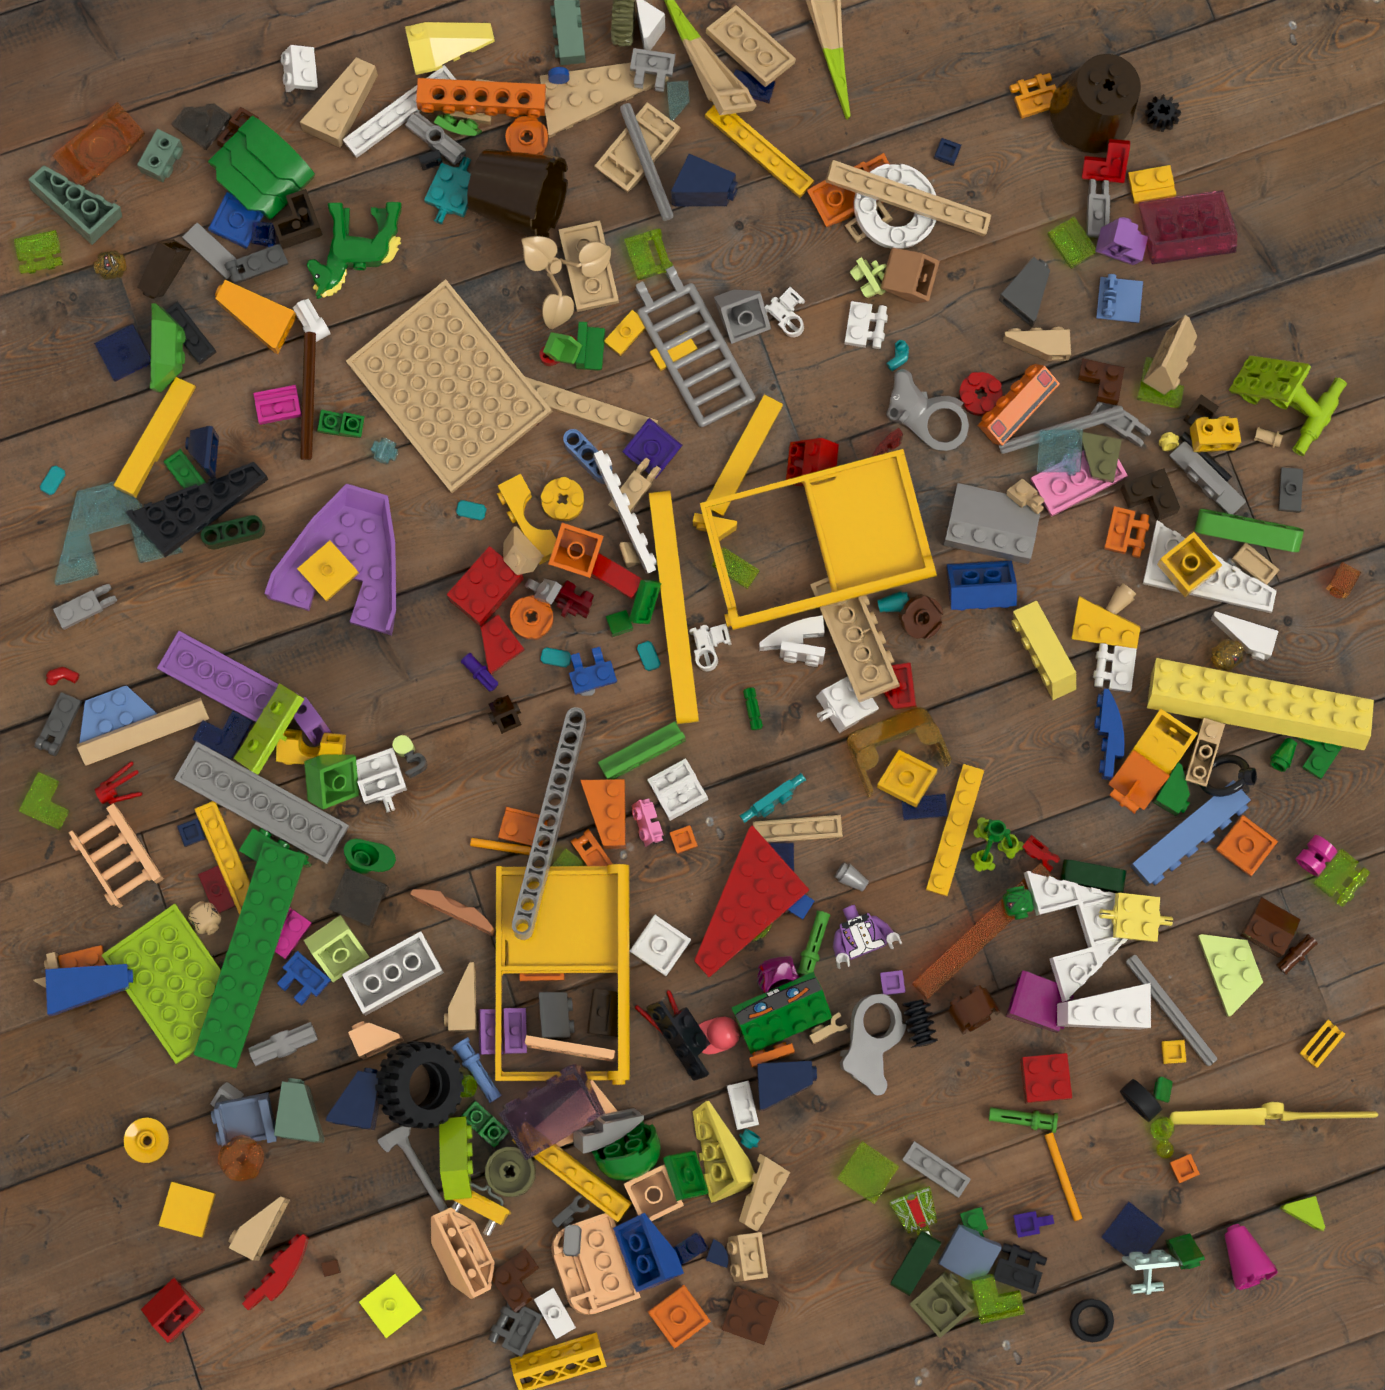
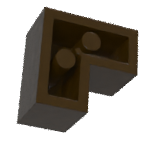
[272,189,323,249]
[1121,468,1180,521]

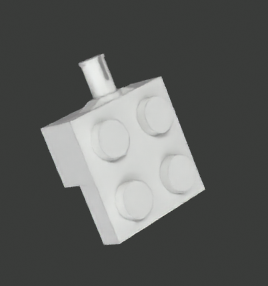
[816,676,879,733]
[356,748,407,812]

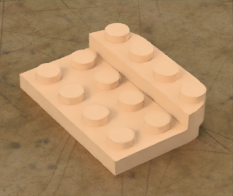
[551,1213,641,1315]

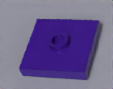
[622,418,683,479]

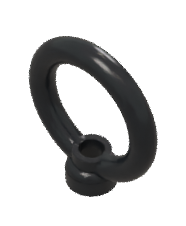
[1200,755,1257,797]

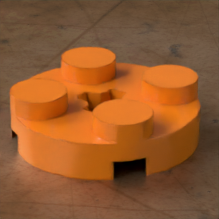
[505,116,548,155]
[510,595,553,640]

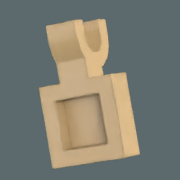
[1007,479,1044,514]
[809,1012,848,1045]

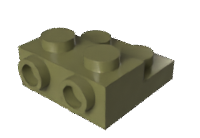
[910,1271,976,1338]

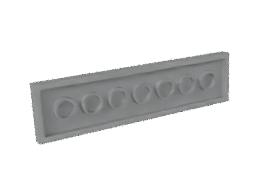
[174,741,349,865]

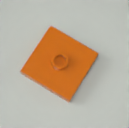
[1215,815,1278,877]
[648,1285,711,1349]

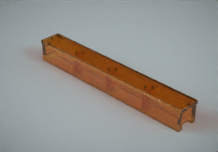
[912,863,1057,1001]

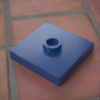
[208,192,264,249]

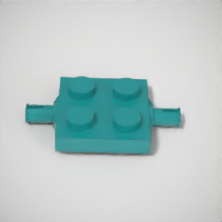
[424,156,472,225]
[739,773,806,823]

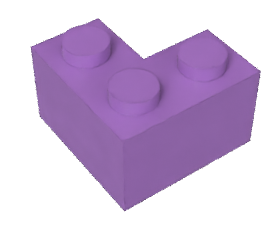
[1095,217,1148,265]

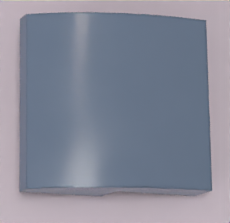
[938,1224,1002,1285]

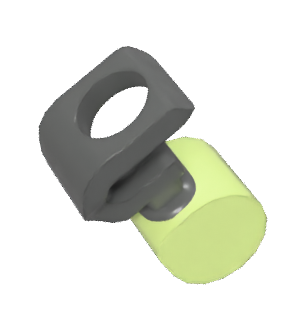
[393,735,427,778]

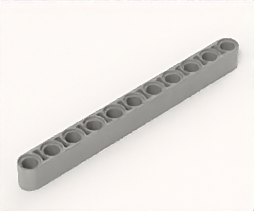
[512,707,586,940]

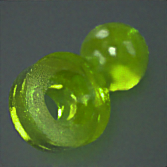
[1150,1117,1175,1159]

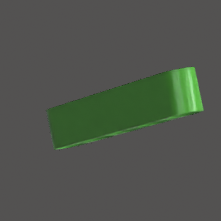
[1194,509,1304,552]

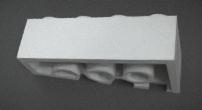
[1057,983,1151,1030]

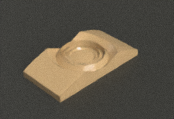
[594,102,681,193]

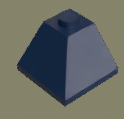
[185,426,219,478]

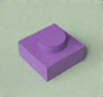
[880,970,905,995]

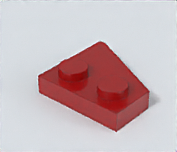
[481,615,524,675]
[884,663,917,710]

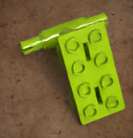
[1229,356,1347,456]

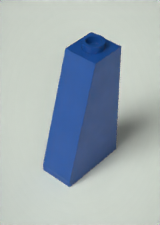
[45,964,133,1016]

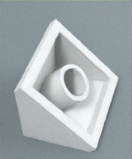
[636,0,665,51]

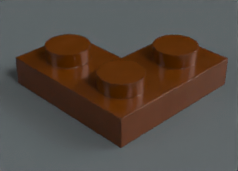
[1078,358,1125,406]
[492,1249,539,1313]

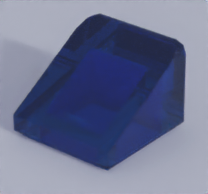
[252,222,276,247]

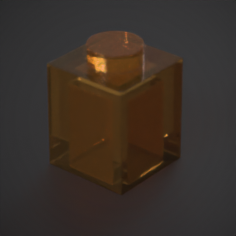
[1326,562,1361,599]

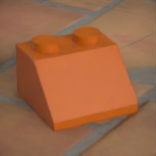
[548,523,604,578]

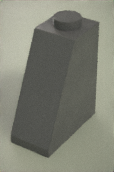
[999,257,1050,327]

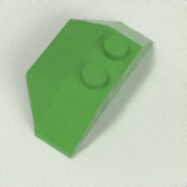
[150,303,186,392]

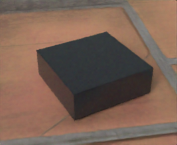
[418,150,442,170]

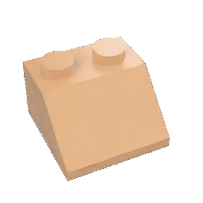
[348,1021,404,1060]

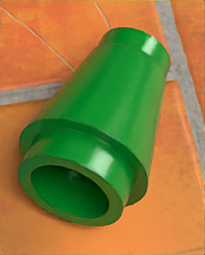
[1270,738,1297,772]

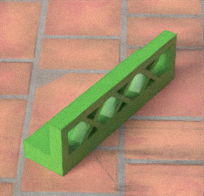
[598,721,686,780]

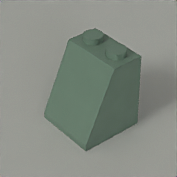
[274,1078,325,1143]

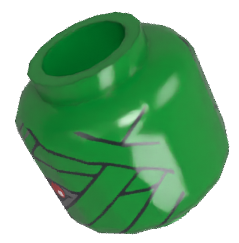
[1002,886,1034,920]

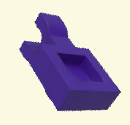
[1013,1211,1054,1238]

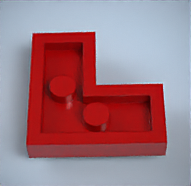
[1082,139,1130,183]

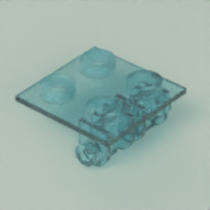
[1037,430,1083,476]

